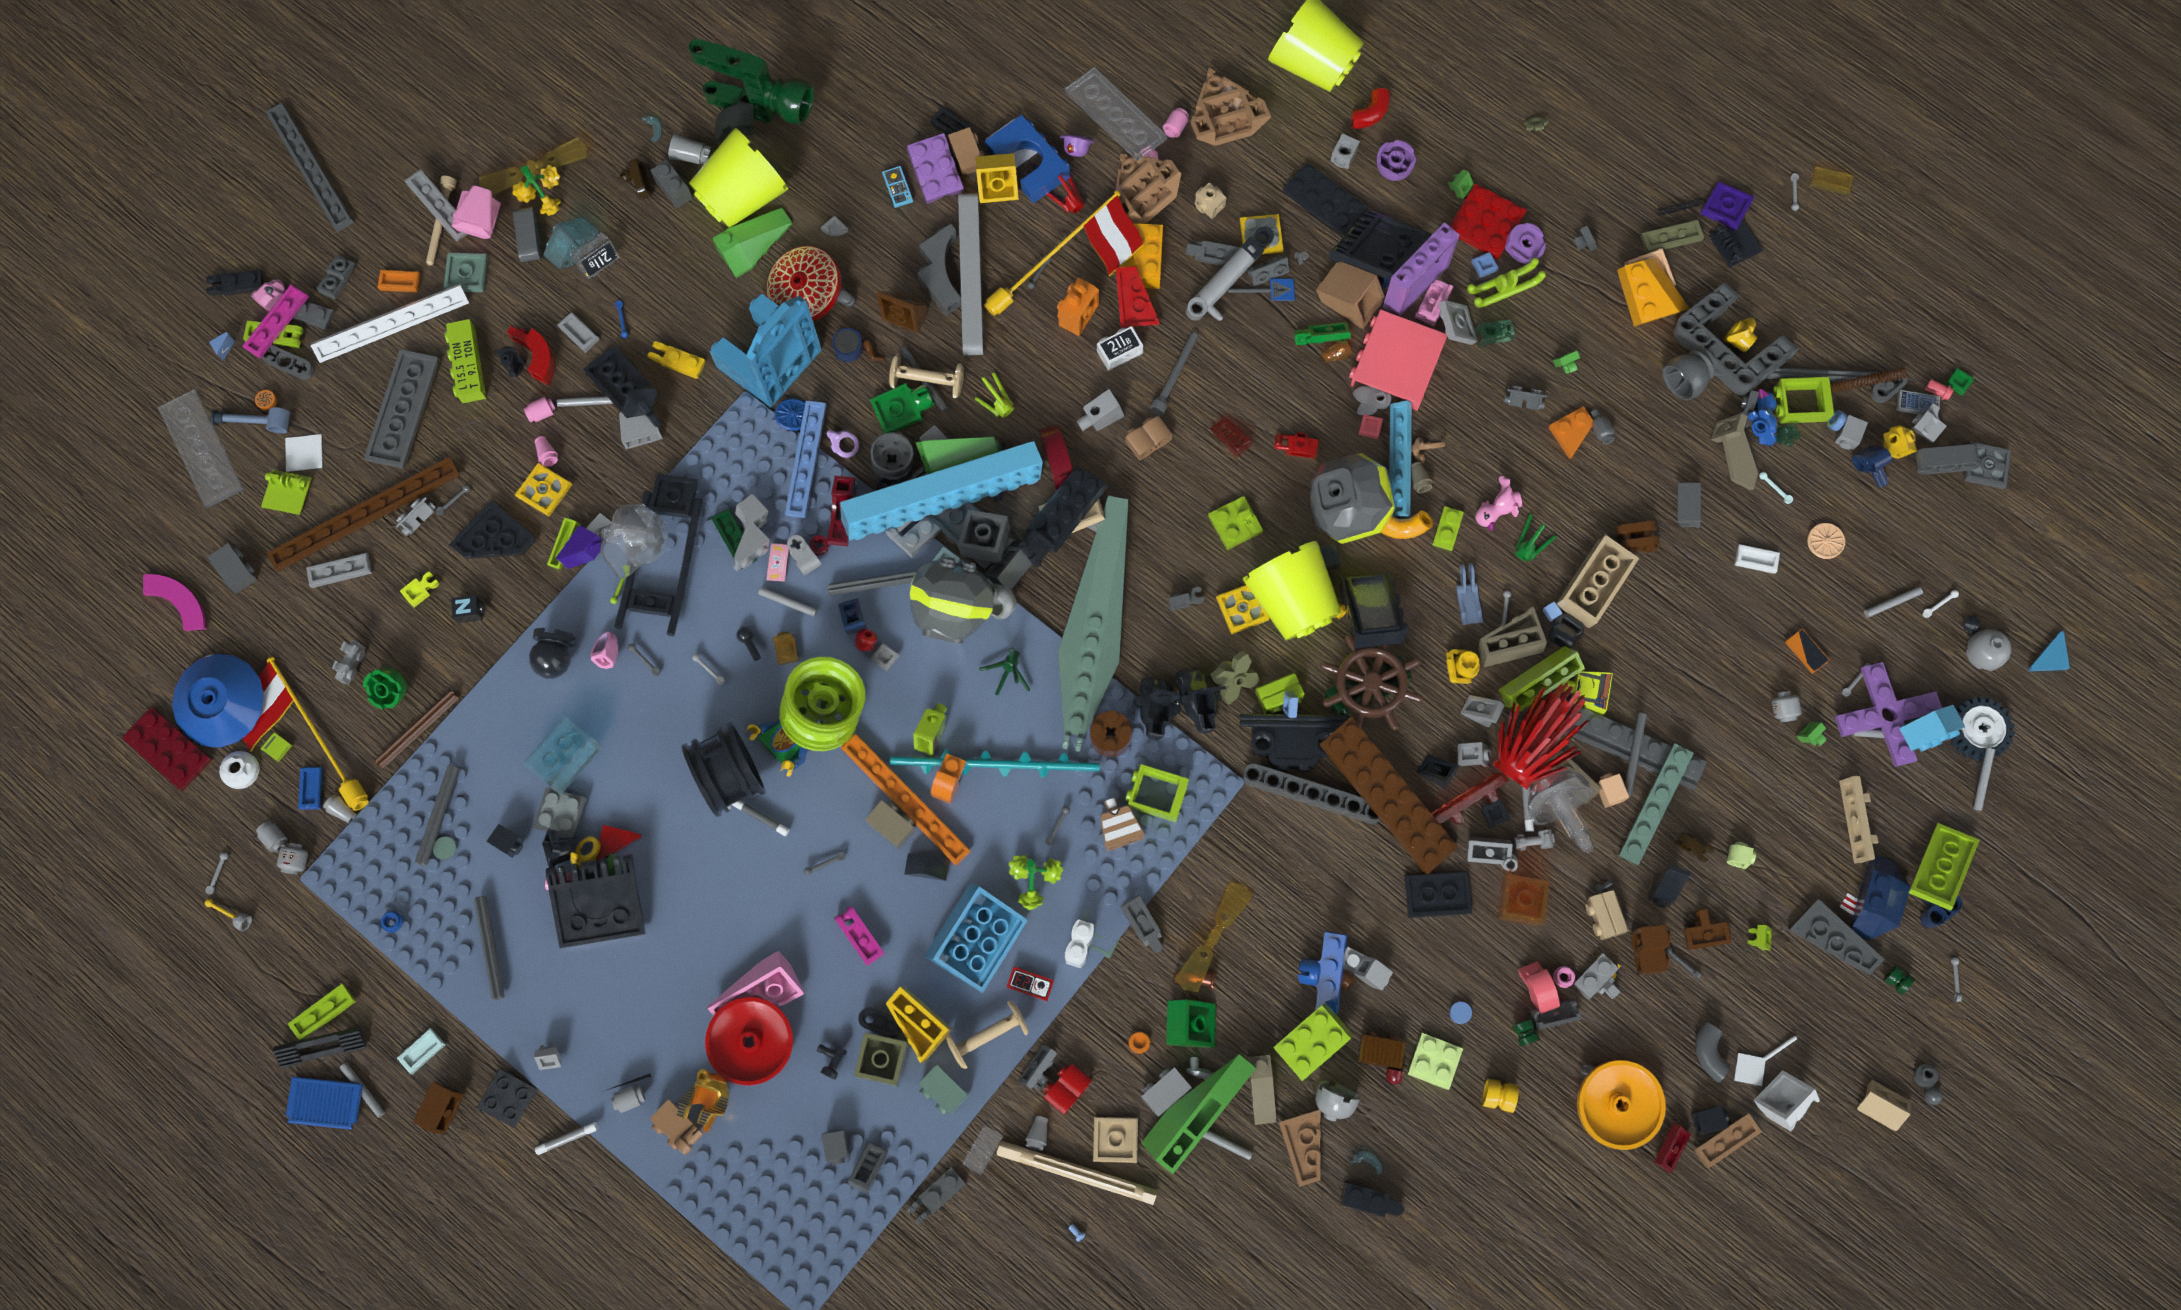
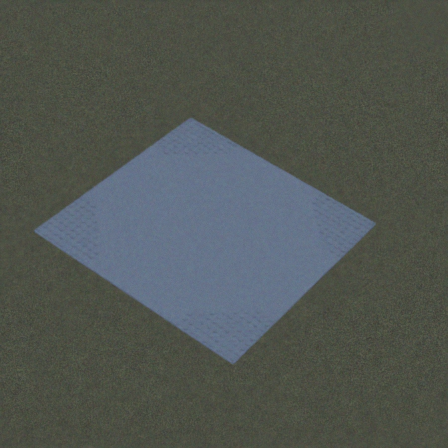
[300,392,1244,1310]

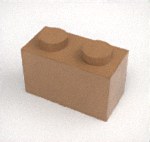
[948,127,984,176]

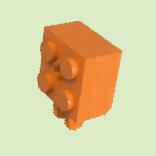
[1057,278,1099,336]

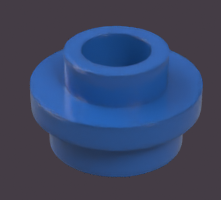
[381,911,403,933]

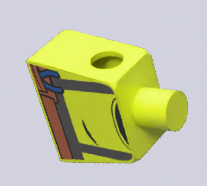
[1563,671,1613,716]

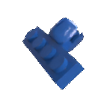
[1298,931,1348,1016]

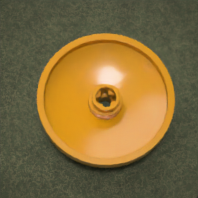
[1577,1060,1666,1150]

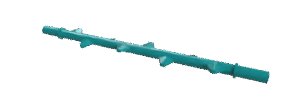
[890,750,1100,778]

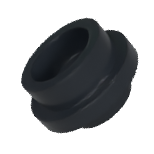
[1963,614,1980,634]

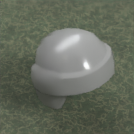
[987,578,1017,619]

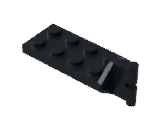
[583,345,661,427]
[1019,466,1108,567]

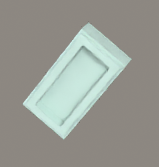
[397,1028,446,1074]

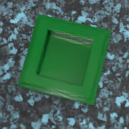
[1945,368,1974,396]

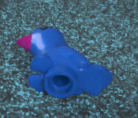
[1748,389,1777,446]

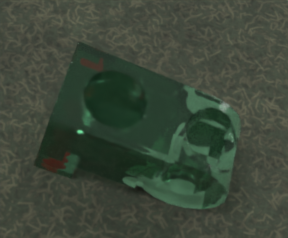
[1475,320,1516,348]

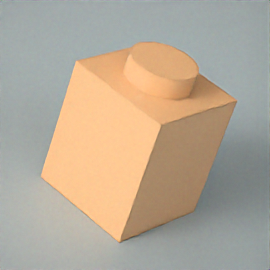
[1597,773,1629,808]

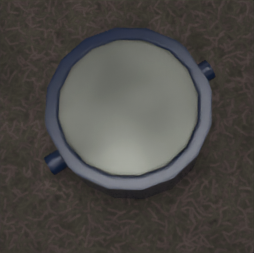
[832,328,863,362]

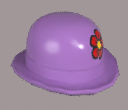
[1060,135,1095,157]

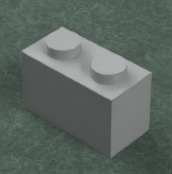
[1141,1067,1192,1117]

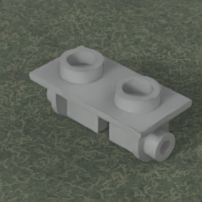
[396,497,436,536]

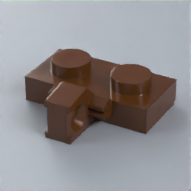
[1683,909,1731,950]

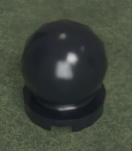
[529,628,575,679]

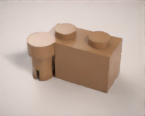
[650,1099,704,1155]

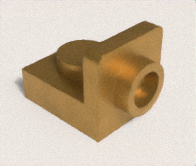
[772,632,799,665]

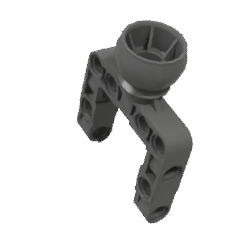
[1662,282,1799,400]

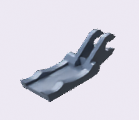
[1456,563,1483,625]

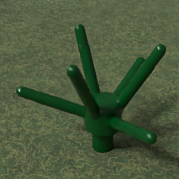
[979,648,1030,696]

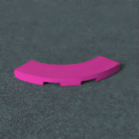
[143,574,206,631]

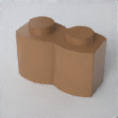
[1125,416,1172,461]

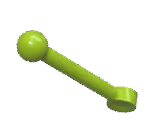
[610,565,628,604]

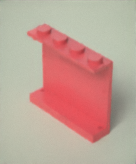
[1349,310,1447,411]

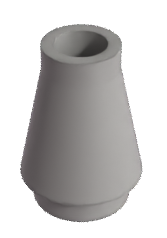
[323,794,357,824]
[1025,1116,1048,1151]

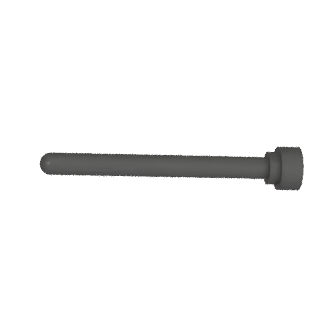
[1150,331,1198,415]

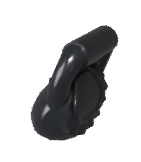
[1549,613,1585,649]

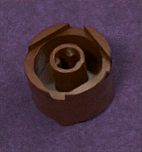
[1090,710,1132,757]

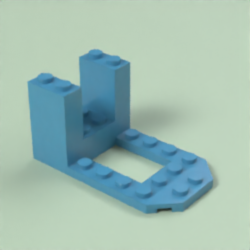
[710,294,822,408]

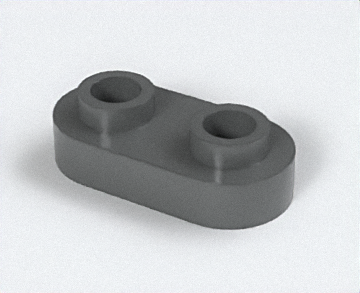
[1870,370,1907,403]

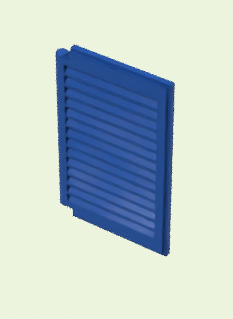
[286,1076,363,1130]

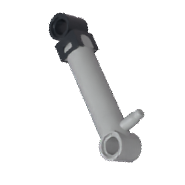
[1186,226,1274,321]

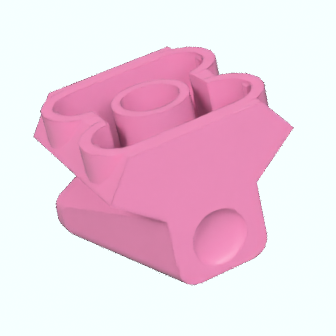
[451,186,501,239]

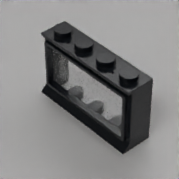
[1340,571,1408,648]

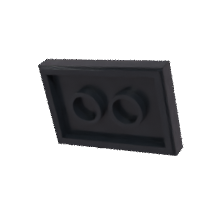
[1404,871,1472,918]

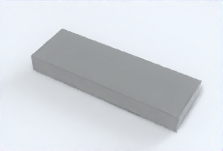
[306,553,372,588]

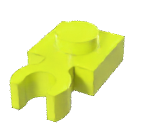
[400,572,440,608]

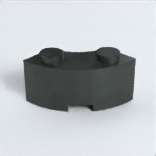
[715,102,754,143]

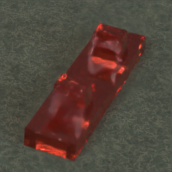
[1431,772,1509,825]

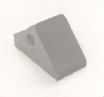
[1460,695,1505,727]

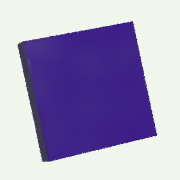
[1701,181,1754,230]

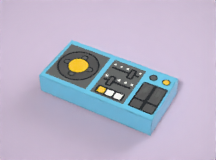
[882,166,913,208]

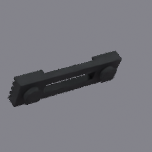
[272,1026,367,1069]

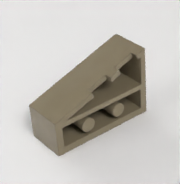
[1478,606,1547,667]

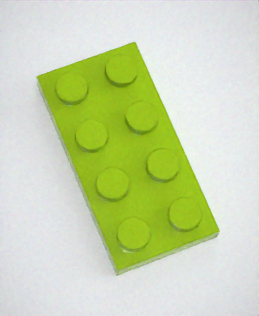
[1909,823,1980,910]

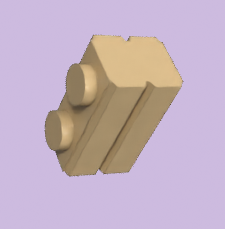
[1585,890,1629,940]

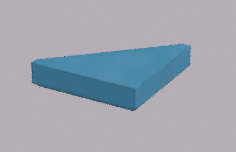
[2028,631,2070,671]

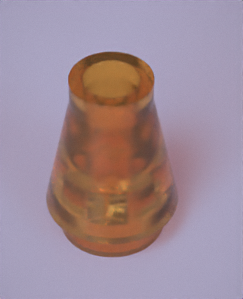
[1321,340,1352,363]

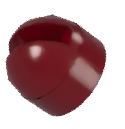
[1386,1068,1404,1085]

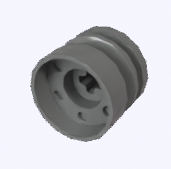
[870,433,913,484]

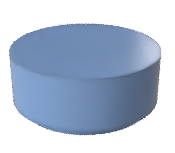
[1827,410,1847,431]
[1449,1002,1472,1024]

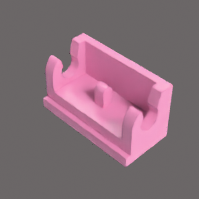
[1414,280,1453,326]

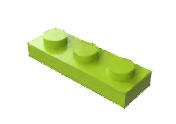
[288,984,356,1040]

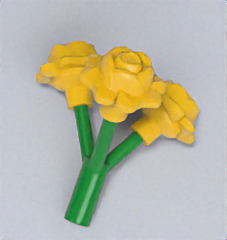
[512,165,561,216]

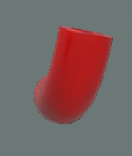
[1352,88,1390,129]

